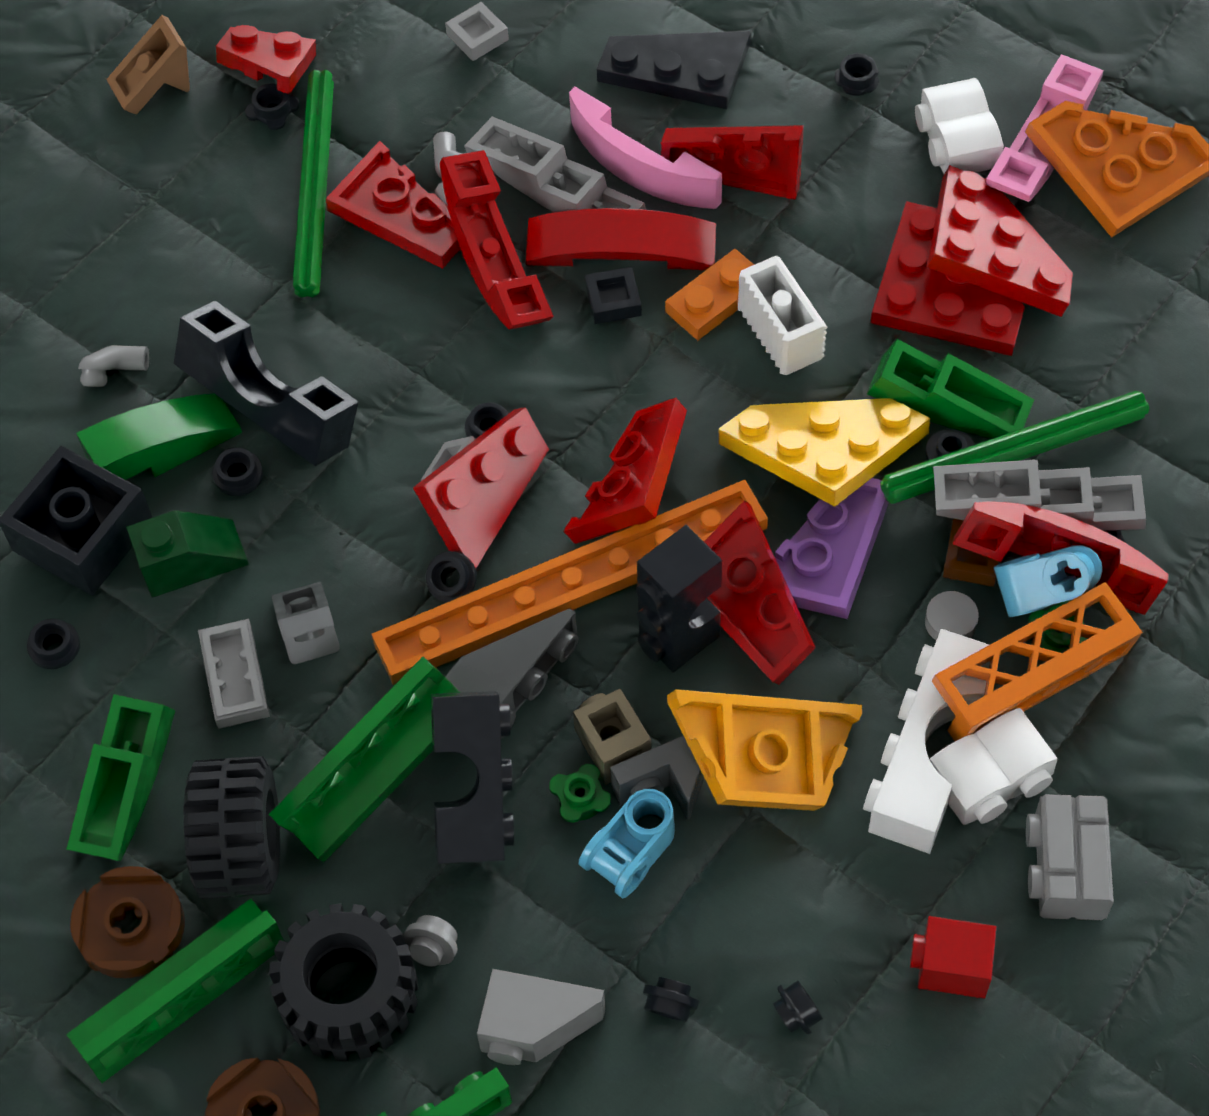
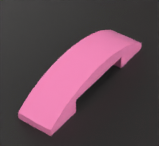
[986,54,1104,202]
[569,87,722,209]

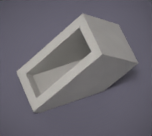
[477,969,605,1065]

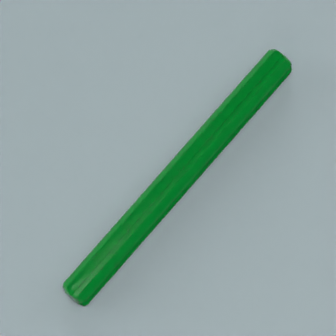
[293,69,334,298]
[880,391,1150,504]

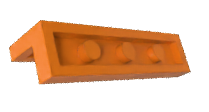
[932,582,1143,741]

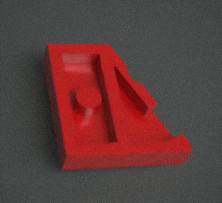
[216,25,316,94]

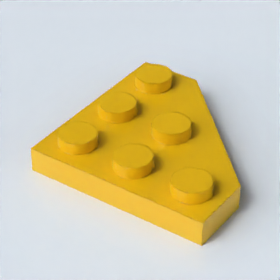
[719,398,930,507]

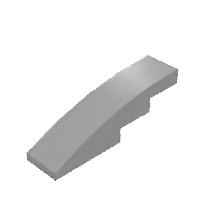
[464,116,646,212]
[933,460,1146,531]

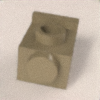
[573,689,651,785]

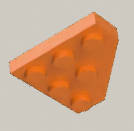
[1025,101,1209,238]

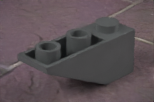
[445,609,579,739]

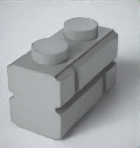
[1026,794,1114,920]

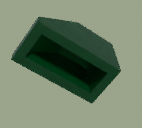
[126,510,249,598]

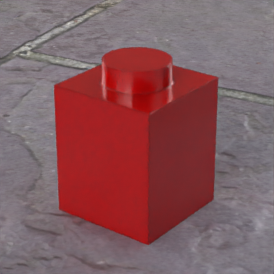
[910,916,997,999]

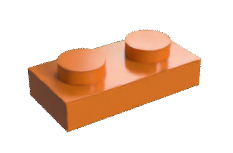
[665,249,754,341]

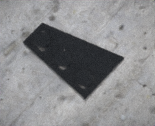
[597,31,751,109]

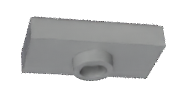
[198,619,270,729]

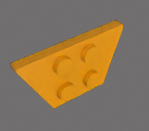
[667,689,862,811]

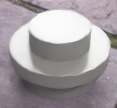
[403,915,458,967]

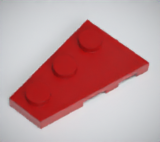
[661,125,804,200]

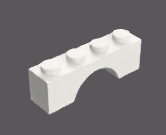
[863,629,1000,854]

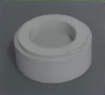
[925,591,979,640]

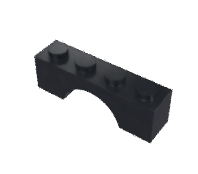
[173,301,358,466]

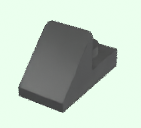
[272,582,340,664]
[610,736,705,820]

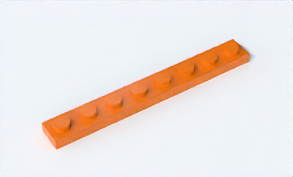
[371,480,768,685]

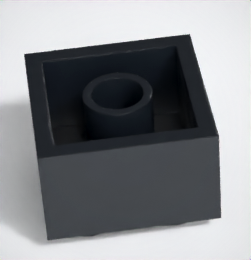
[0,446,152,596]

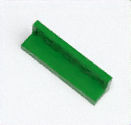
[269,656,461,862]
[66,898,284,1084]

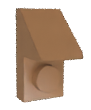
[106,15,190,115]

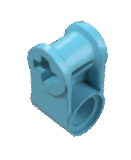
[993,545,1102,617]
[578,789,675,899]

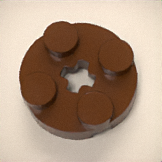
[70,866,185,978]
[205,1057,321,1116]

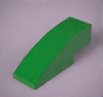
[866,339,1035,439]
[76,393,242,480]
[67,694,176,862]

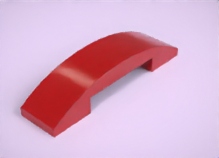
[440,150,554,330]
[526,208,716,270]
[953,501,1168,615]

